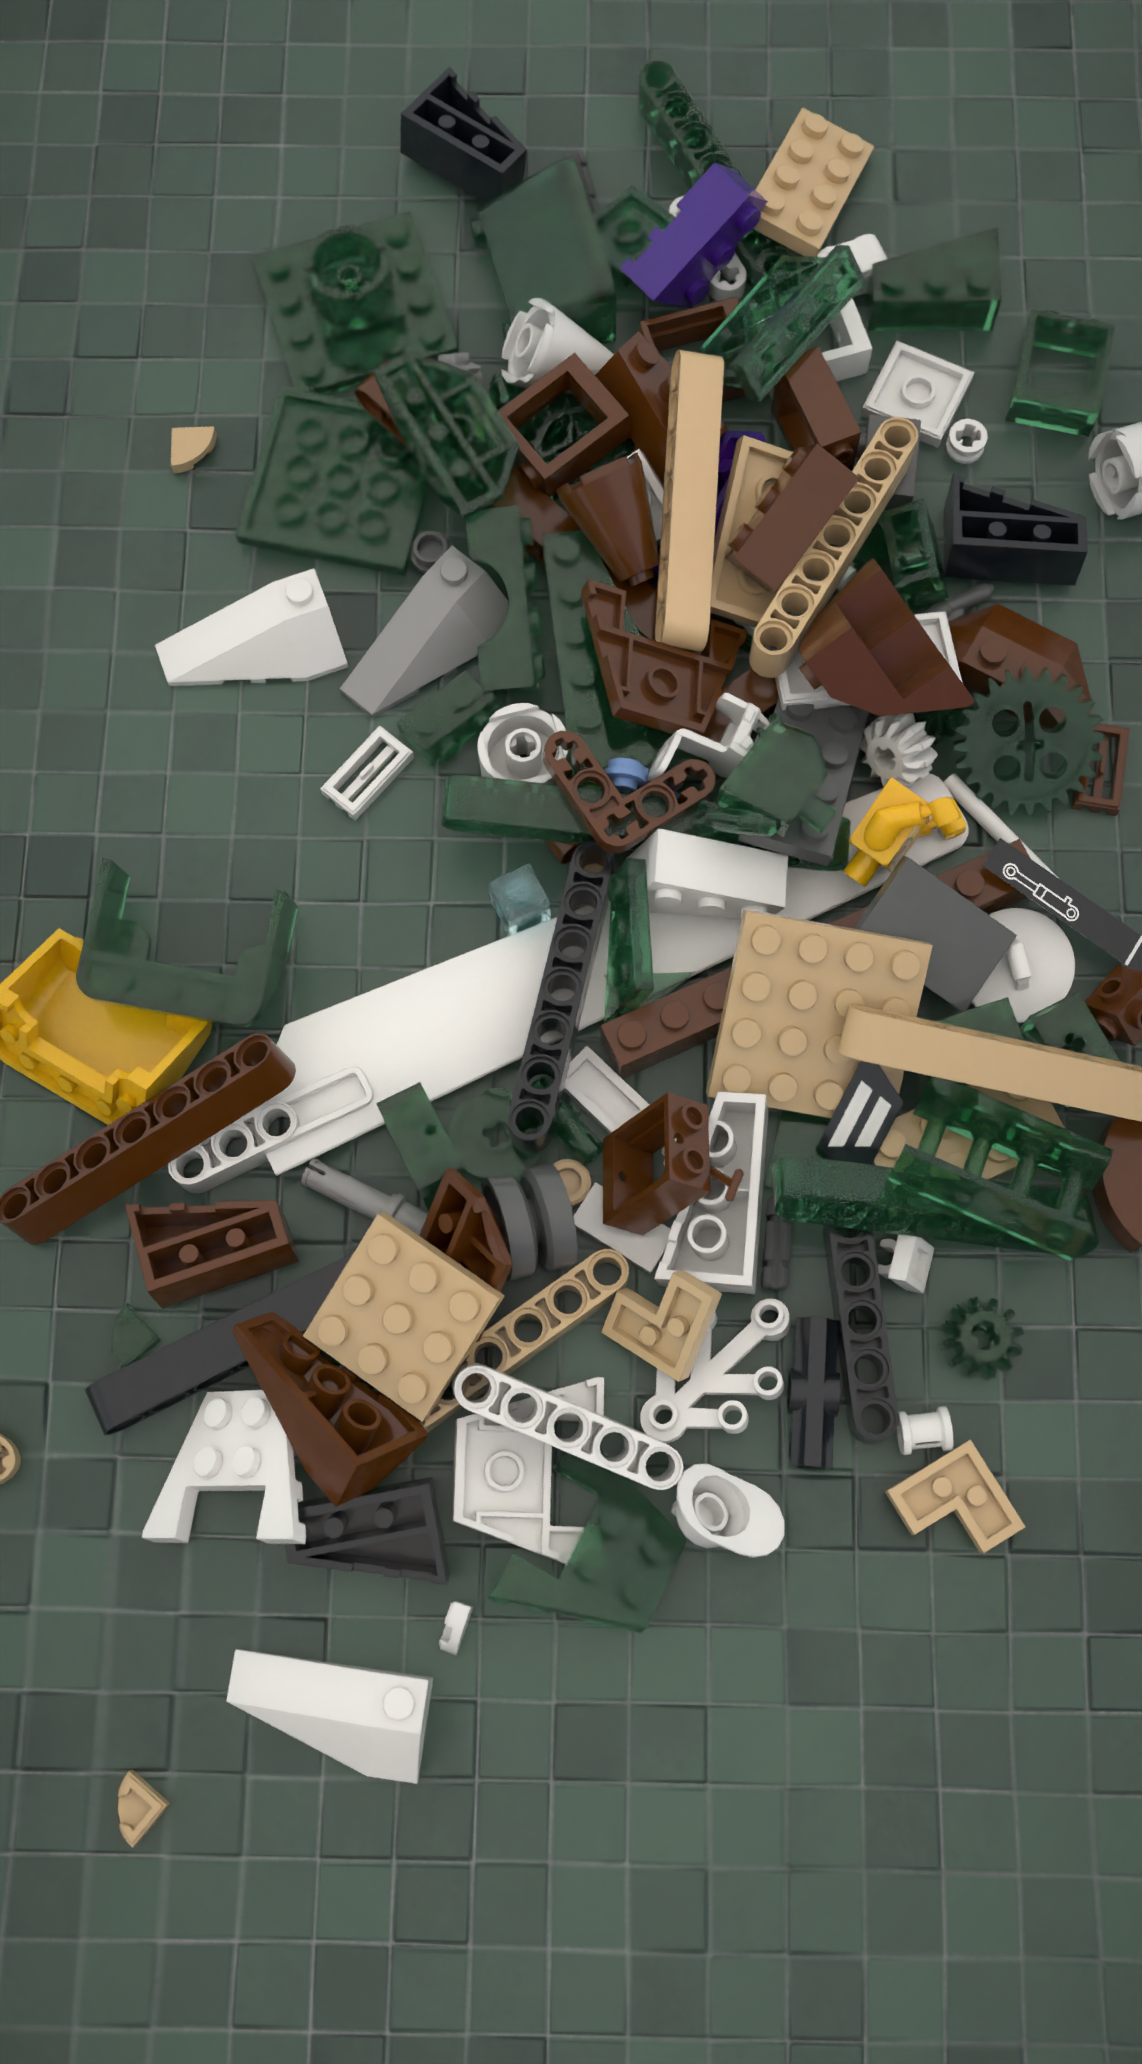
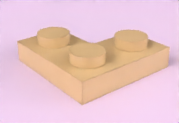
[601,1269,722,1382]
[885,1440,1025,1554]

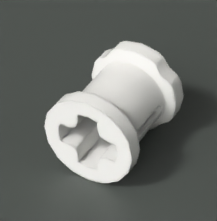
[896,1406,953,1455]

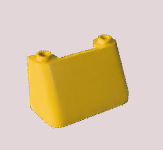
[0,928,213,1125]

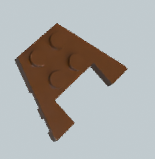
[581,579,747,736]

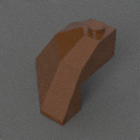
[798,558,975,716]

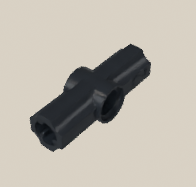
[787,1317,841,1470]

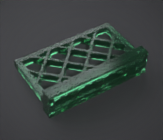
[696,245,866,402]

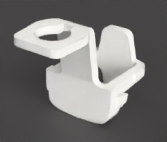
[647,693,770,782]

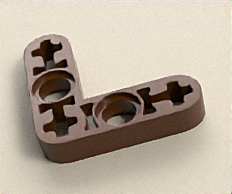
[543,731,715,853]

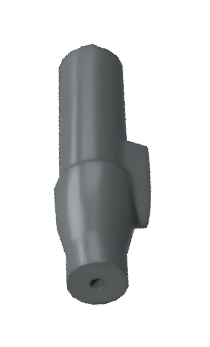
[921,582,994,621]

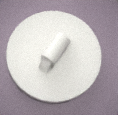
[971,908,1075,1023]

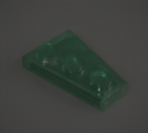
[604,858,654,1023]

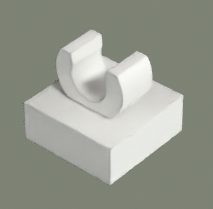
[878,1232,934,1294]

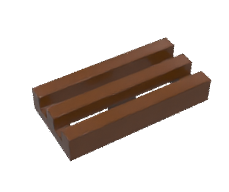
[1071,721,1130,816]

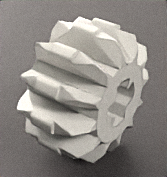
[860,713,938,788]

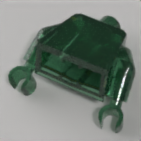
[689,713,837,837]

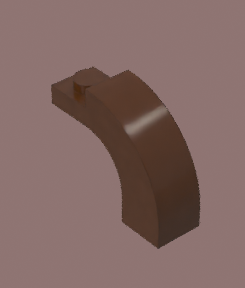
[1091,1116,1142,1253]

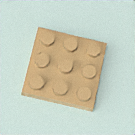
[303,1212,505,1421]

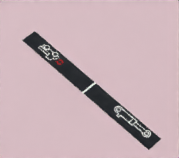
[983,838,1142,972]

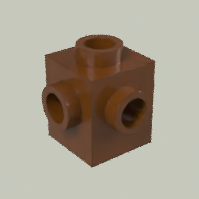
[1083,964,1142,1047]

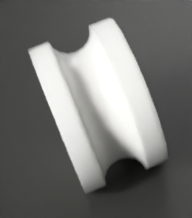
[946,419,988,464]

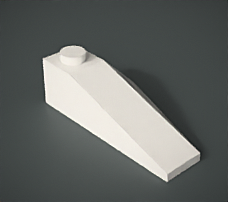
[155,568,348,686]
[226,1649,433,1784]

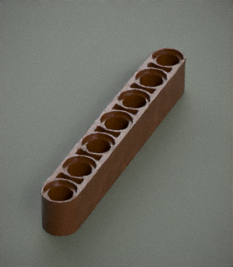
[0,1033,296,1245]

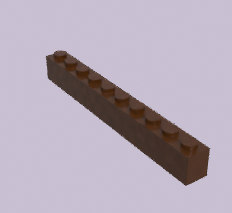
[600,839,1031,1079]

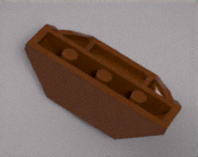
[948,603,1093,745]
[419,1168,513,1342]

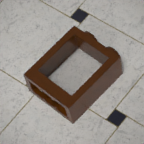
[639,296,763,402]
[771,346,861,471]
[491,353,631,498]
[603,1092,710,1236]

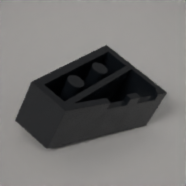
[400,67,527,212]
[944,474,1088,586]
[285,1477,450,1585]

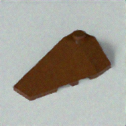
[232,1311,429,1507]

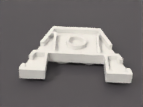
[451,1377,604,1574]
[142,1390,306,1544]

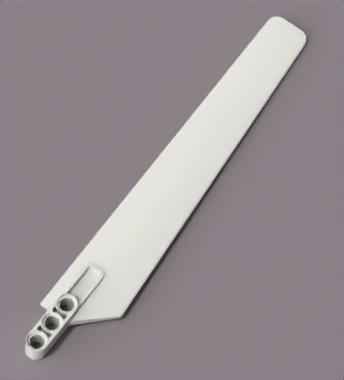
[167,773,969,1194]

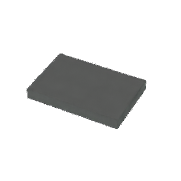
[854,856,1017,1013]

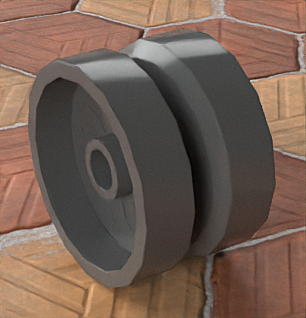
[481,1163,578,1282]

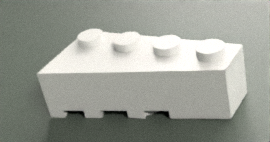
[654,1092,769,1294]

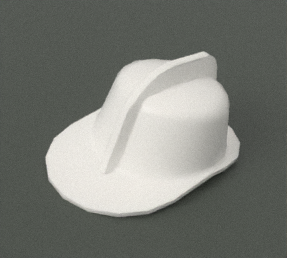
[671,1464,784,1558]

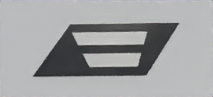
[818,1061,904,1198]

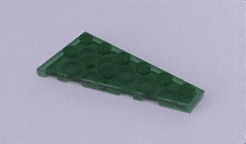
[542,530,706,791]

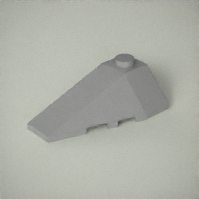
[340,546,521,718]

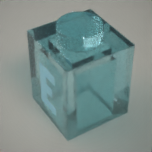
[488,863,551,936]

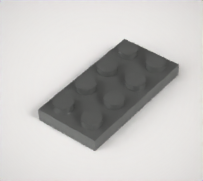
[738,697,869,867]

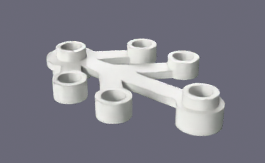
[640,1299,791,1443]

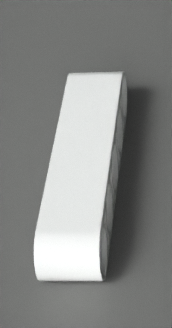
[452,1362,683,1490]

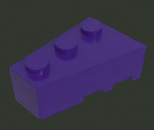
[619,163,768,308]

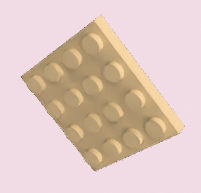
[706,909,933,1118]

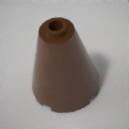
[556,453,659,587]

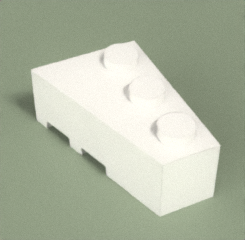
[622,828,788,920]

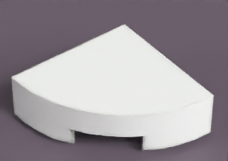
[439,1601,473,1656]

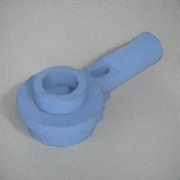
[604,758,681,808]

